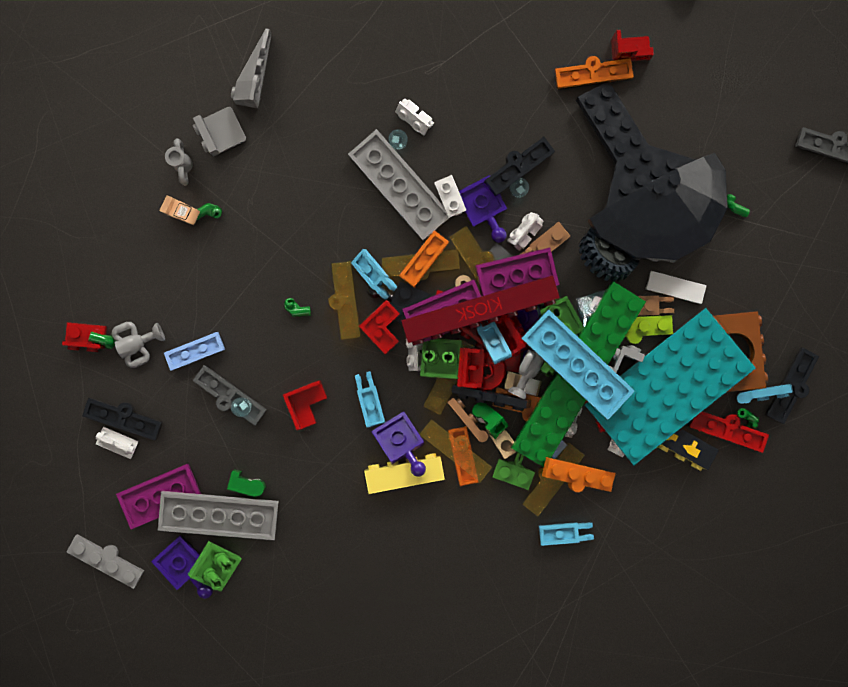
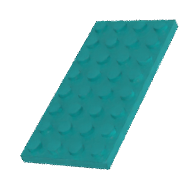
[584,308,756,465]

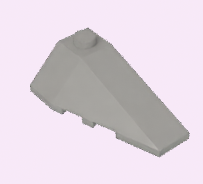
[231,29,272,108]

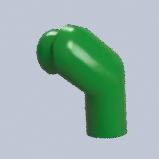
[727,194,750,218]
[197,203,222,219]
[284,298,311,317]
[88,332,116,349]

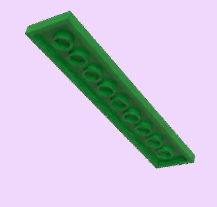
[511,281,646,467]

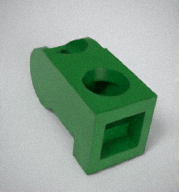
[472,402,508,439]
[227,469,266,497]

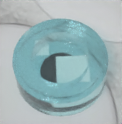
[388,129,408,149]
[510,178,529,198]
[231,398,251,417]

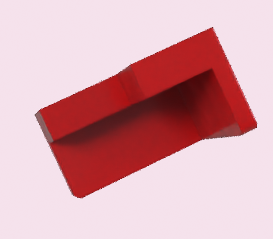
[611,30,654,61]
[359,300,400,355]
[283,380,327,430]

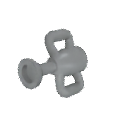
[165,138,193,186]
[112,322,165,368]
[508,349,544,399]

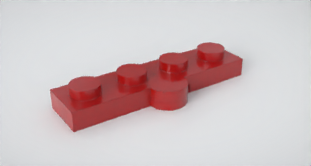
[689,411,769,453]

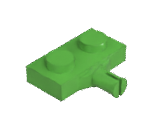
[492,452,535,490]

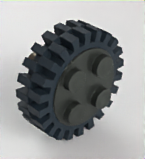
[579,228,639,282]

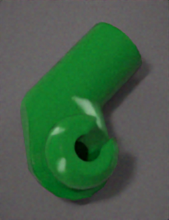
[738,408,760,429]

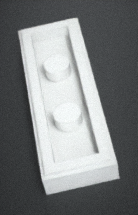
[645,271,707,304]

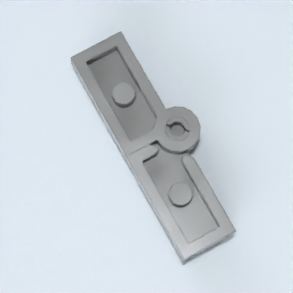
[67,534,144,589]

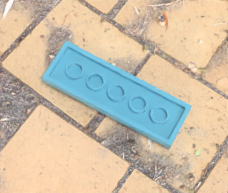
[521,310,635,420]

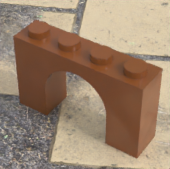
[713,311,768,392]

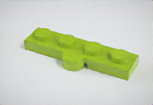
[625,315,673,344]

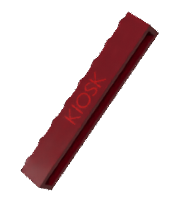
[401,275,560,346]

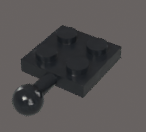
[367,281,433,324]

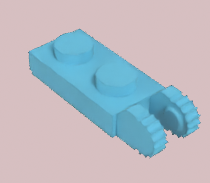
[351,249,397,299]
[476,320,512,365]
[355,371,385,427]
[737,384,793,404]
[539,522,594,546]

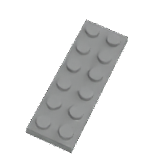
[348,129,449,241]
[158,491,278,540]

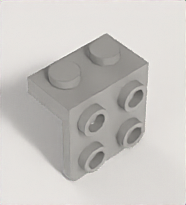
[193,107,246,157]
[609,345,645,373]

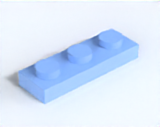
[164,332,225,371]

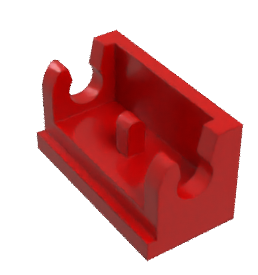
[495,315,530,357]
[457,347,486,388]

